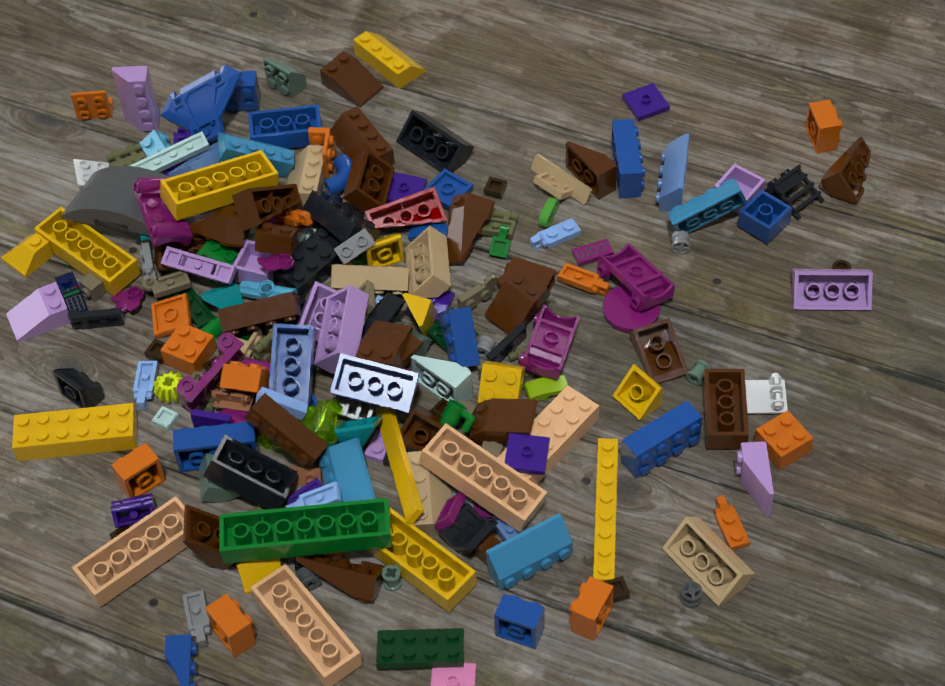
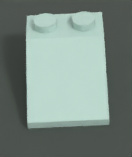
[411,355,473,401]

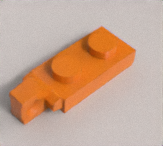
[276,207,313,227]
[557,263,610,296]
[714,495,750,551]

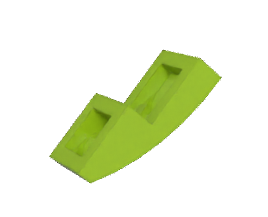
[524,375,568,401]

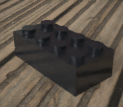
[303,190,380,242]
[272,226,344,298]
[203,435,298,509]

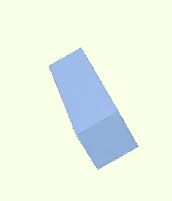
[255,387,308,420]

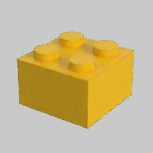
[477,361,525,403]

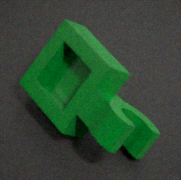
[489,224,512,259]

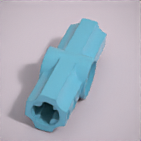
[240,280,298,300]

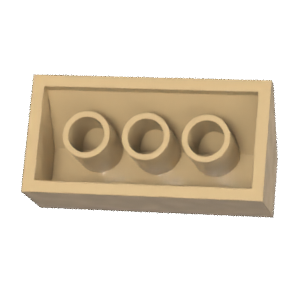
[287,145,325,209]
[405,226,451,298]
[331,264,409,294]
[407,451,452,535]
[662,517,755,606]

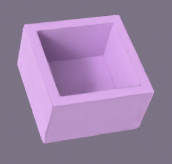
[714,163,766,214]
[233,239,274,283]

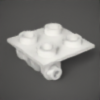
[73,159,109,191]
[745,373,788,414]

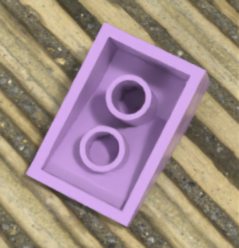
[6,282,71,343]
[735,441,774,516]

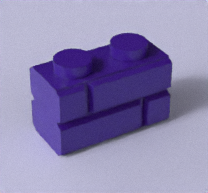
[111,493,156,528]

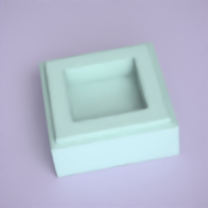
[151,406,180,432]

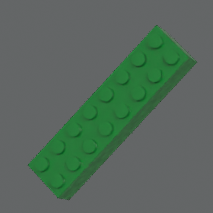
[219,498,393,564]

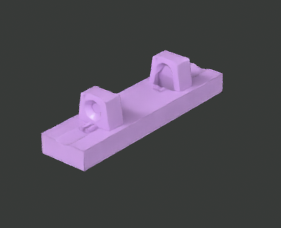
[160,246,237,286]

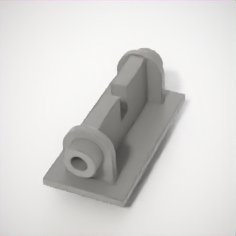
[334,228,376,265]

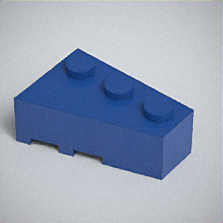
[437,307,480,367]

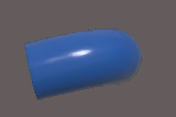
[324,154,352,196]

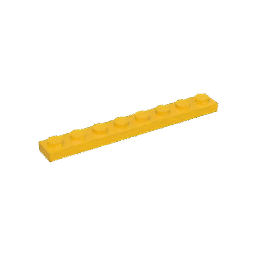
[593,438,618,581]

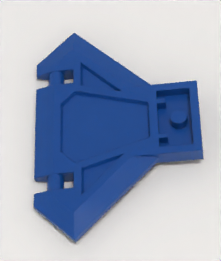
[160,65,242,144]

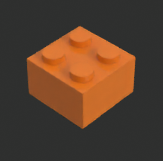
[806,99,843,154]
[160,322,217,375]
[220,361,270,395]
[754,410,813,470]
[111,443,166,498]
[569,576,614,641]
[205,593,256,658]

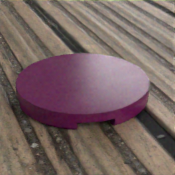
[603,284,660,333]

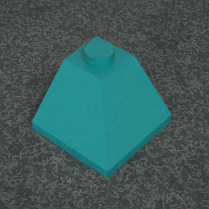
[198,282,244,309]
[334,415,382,448]

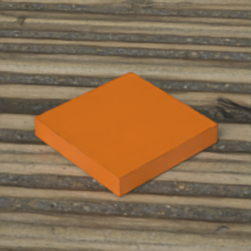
[151,293,192,339]

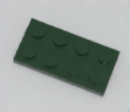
[376,628,464,669]

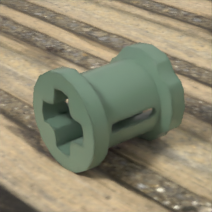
[686,359,711,386]
[382,565,402,591]

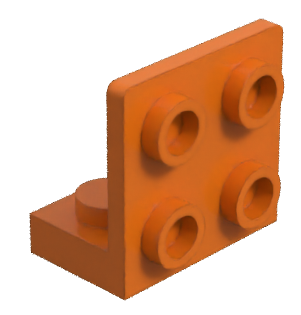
[71,90,113,120]
[308,127,336,178]

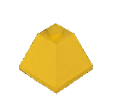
[1,233,54,278]
[366,234,404,266]

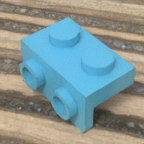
[140,129,172,157]

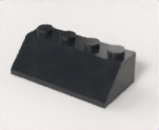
[396,110,475,173]

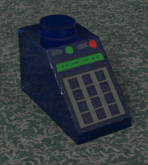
[55,271,88,312]

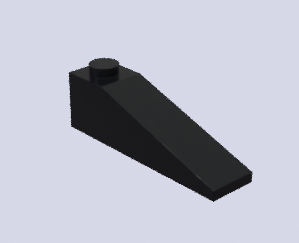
[361,292,406,339]

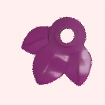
[257,254,294,271]
[110,286,145,313]

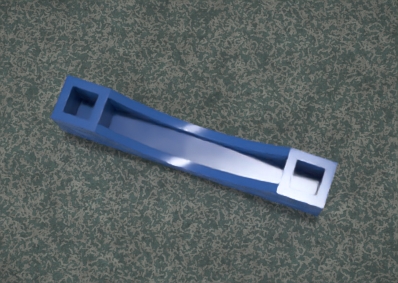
[164,634,198,686]

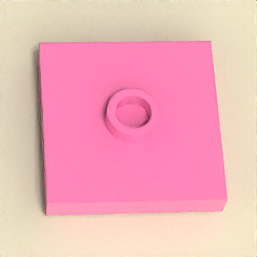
[430,663,477,686]

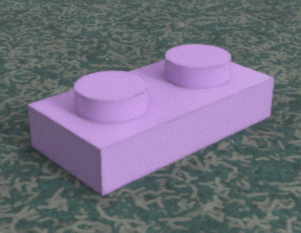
[364,426,386,464]

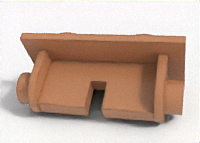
[211,388,255,412]
[286,465,322,485]

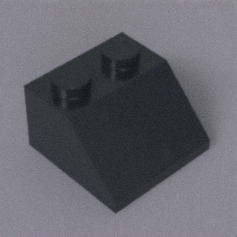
[52,368,105,408]

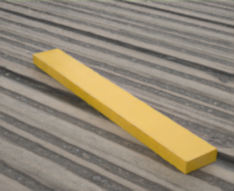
[374,406,424,524]

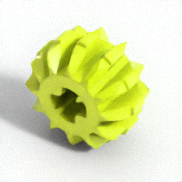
[153,370,184,404]

